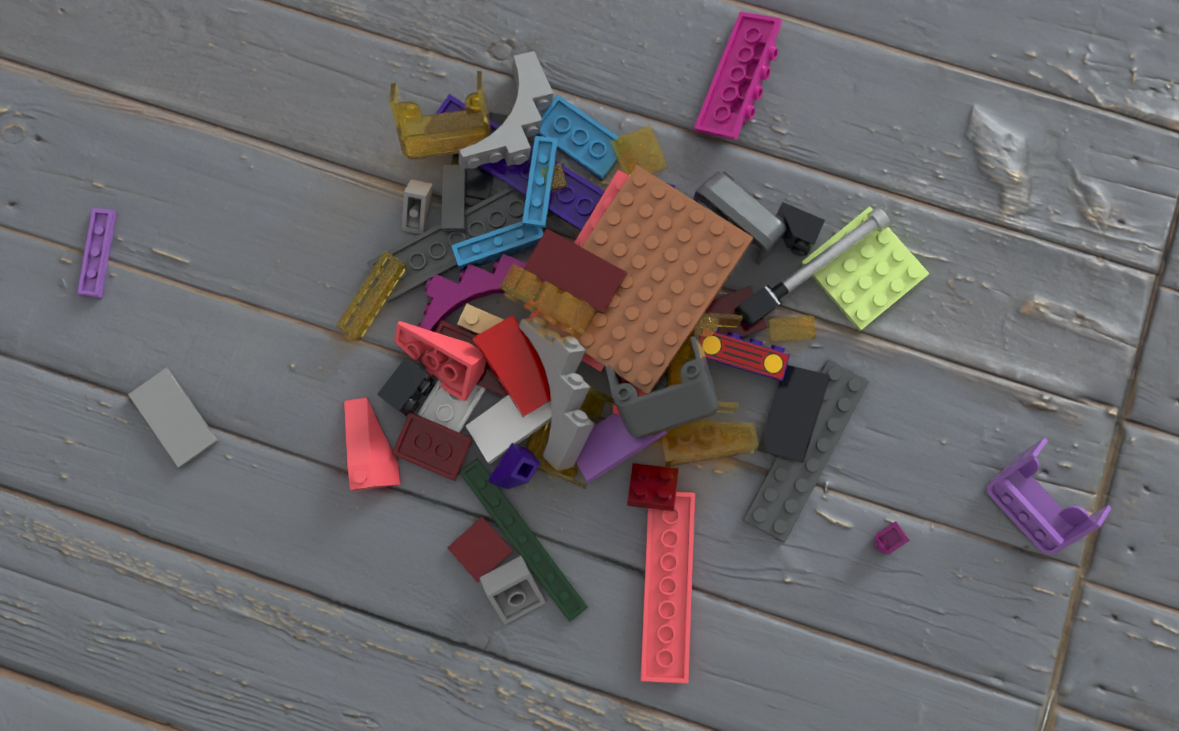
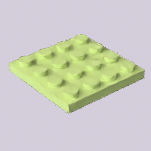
[801,206,929,332]

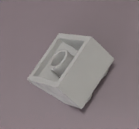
[480,556,546,625]

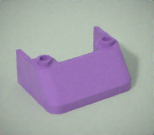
[987,437,1111,555]

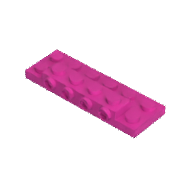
[694,11,782,141]

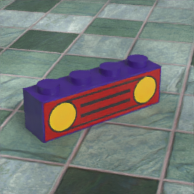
[691,325,790,381]

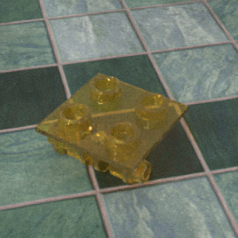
[610,125,668,176]

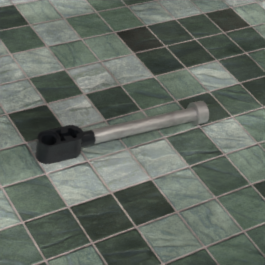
[734,207,891,328]

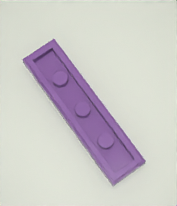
[77,208,117,298]

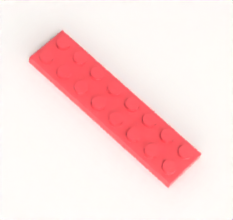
[641,492,695,683]

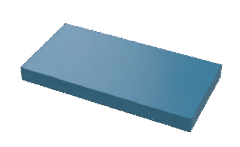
[536,95,629,181]

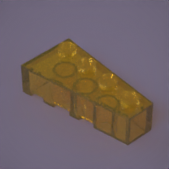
[499,263,597,336]
[660,420,758,467]

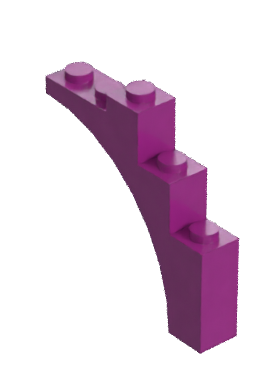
[417,254,549,332]

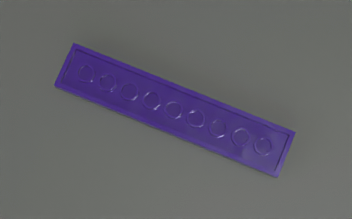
[424,94,605,231]

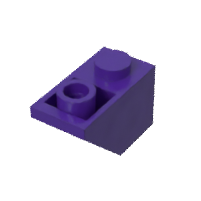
[488,443,540,489]

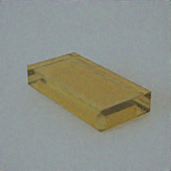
[768,315,816,343]

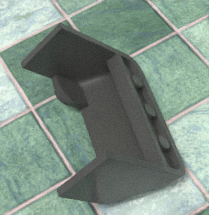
[693,172,787,265]
[605,336,719,439]

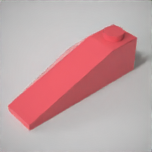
[394,321,486,402]
[344,398,401,491]

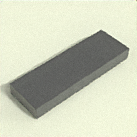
[441,165,466,231]

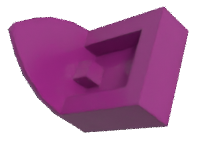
[874,521,910,555]

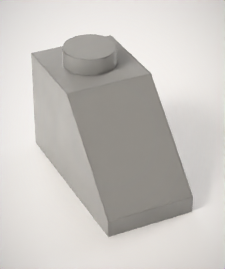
[402,179,433,234]

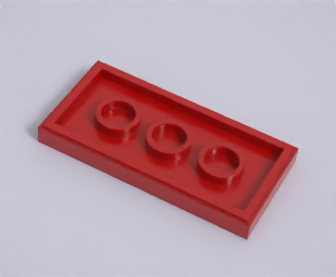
[473,315,551,418]

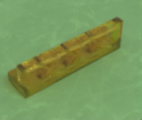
[336,250,408,342]

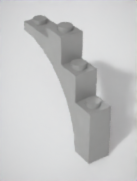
[459,51,553,170]
[519,317,594,471]

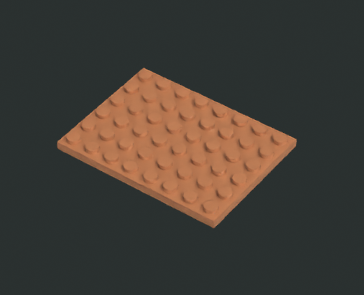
[535,165,754,394]

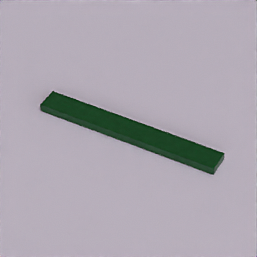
[459,459,588,622]

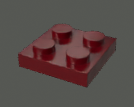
[627,463,679,511]

